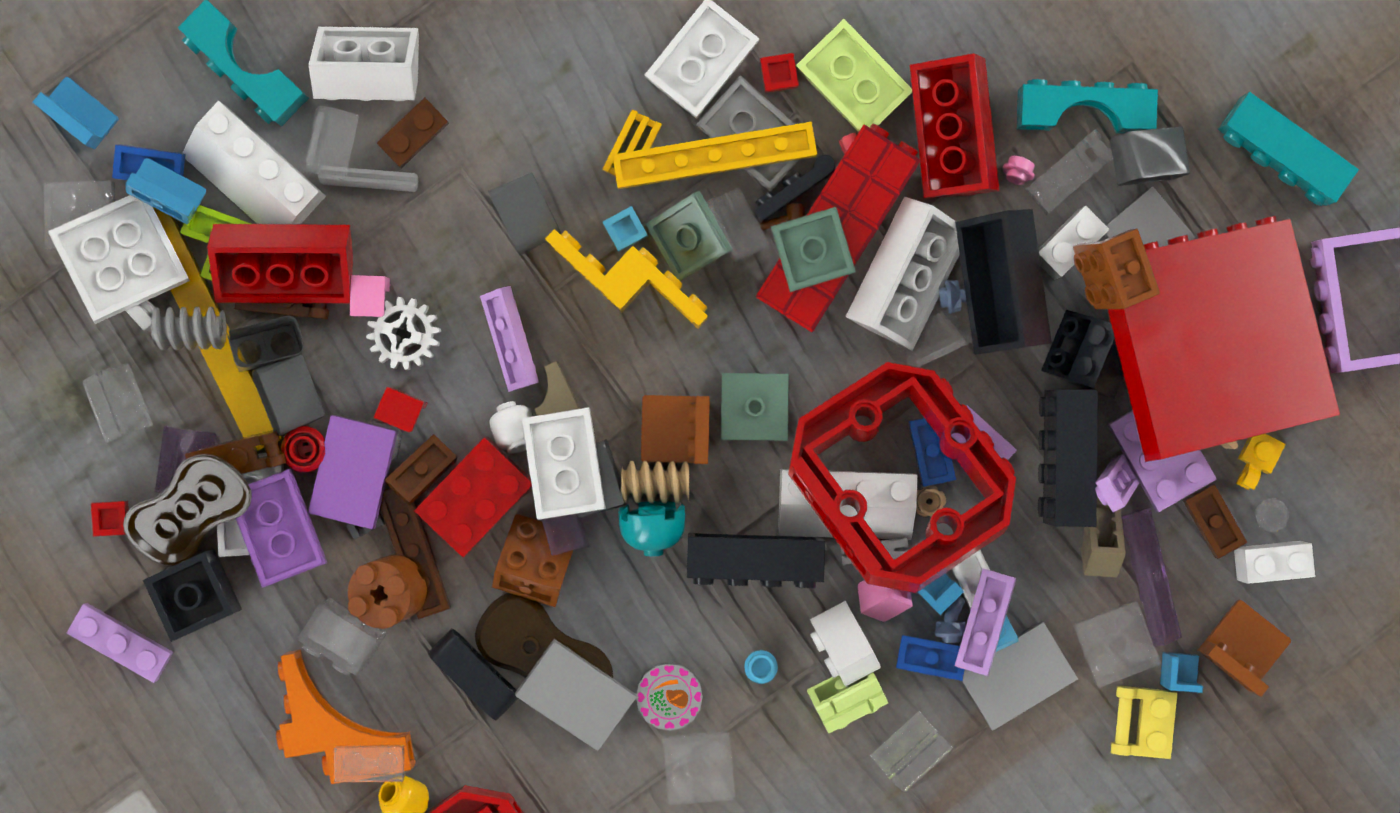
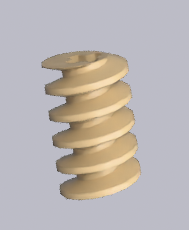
[621,461,689,504]

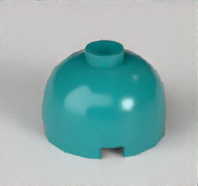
[618,501,685,557]

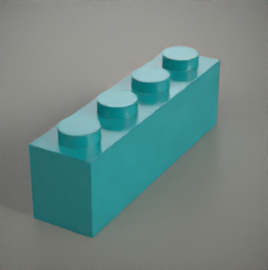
[1218,92,1359,206]

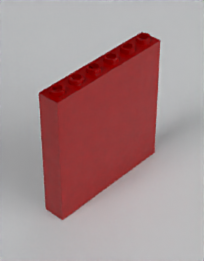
[1108,216,1340,462]

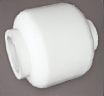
[490,401,533,454]

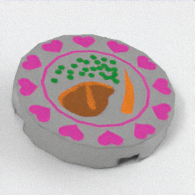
[636,662,703,731]

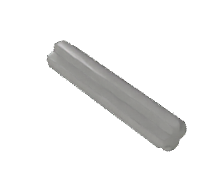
[318,166,418,192]

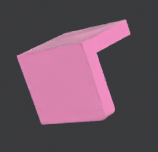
[350,275,390,317]
[858,580,913,622]

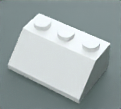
[309,27,419,102]

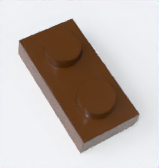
[377,97,449,169]
[385,434,457,506]
[1182,484,1248,559]

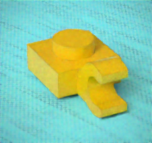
[1236,434,1286,490]

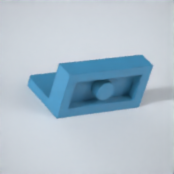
[32,77,119,149]
[125,158,206,225]

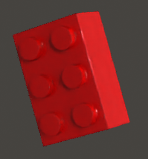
[414,437,532,557]

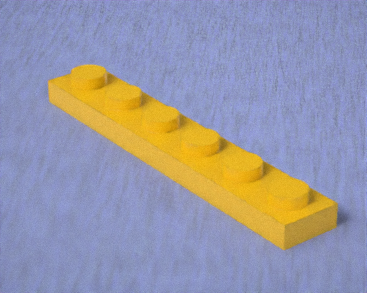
[612,122,817,189]

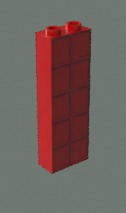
[755,123,921,333]

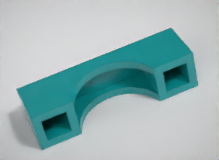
[178,0,309,127]
[1016,79,1158,133]

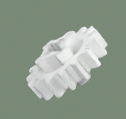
[366,297,441,370]

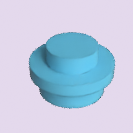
[744,650,778,684]

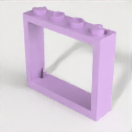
[1309,227,1400,373]

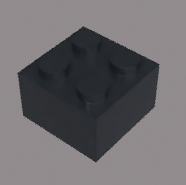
[143,549,242,642]

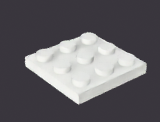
[48,195,190,324]

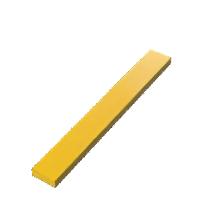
[153,207,284,451]

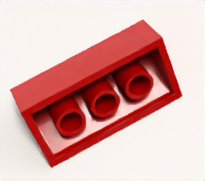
[910,53,1000,199]
[207,224,353,303]

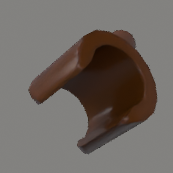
[760,203,805,231]

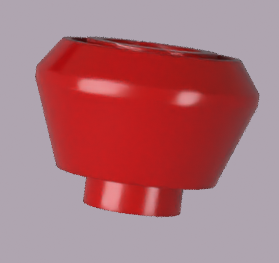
[281,426,325,472]

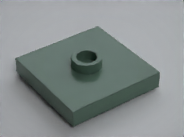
[646,191,733,281]
[771,207,856,292]
[721,373,789,441]

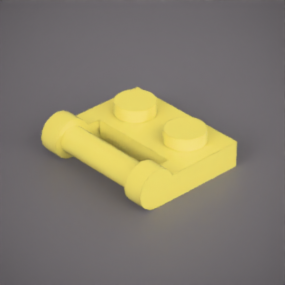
[1110,686,1177,759]

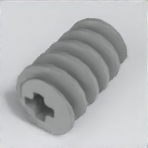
[151,307,227,350]

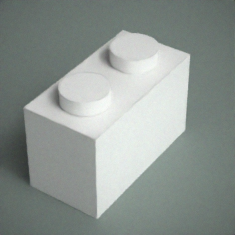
[1038,206,1110,280]
[1234,541,1315,584]
[810,601,881,687]

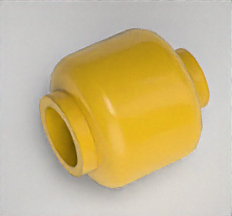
[378,774,429,813]

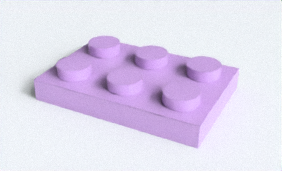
[1107,410,1217,512]

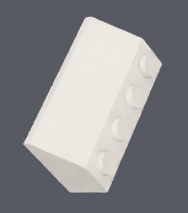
[183,101,326,224]
[846,196,960,351]
[778,469,917,540]

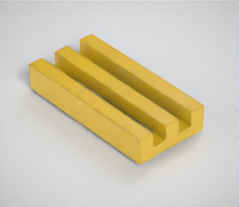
[602,109,662,177]

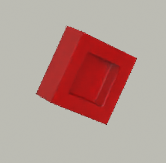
[760,53,799,93]
[91,501,129,537]

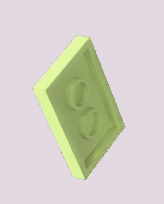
[796,19,912,133]

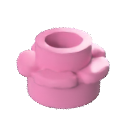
[1003,156,1035,185]

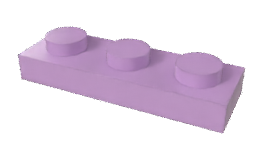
[480,286,539,392]
[1095,454,1140,512]
[955,569,1016,676]
[67,603,174,683]

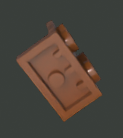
[1073,228,1160,309]
[641,395,710,464]
[492,514,578,607]
[1197,600,1291,697]

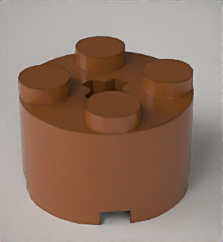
[348,555,427,629]

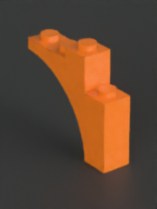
[276,650,416,784]

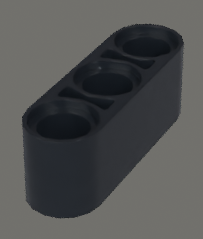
[428,628,519,721]

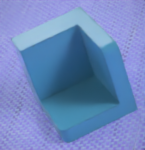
[917,574,964,615]
[1160,652,1203,693]

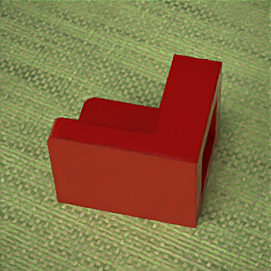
[374,387,428,432]

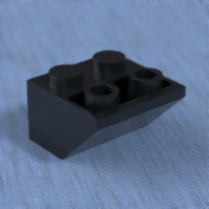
[1041,309,1124,399]

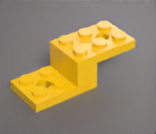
[545,229,708,329]

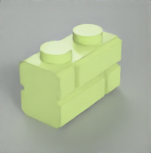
[807,672,888,733]

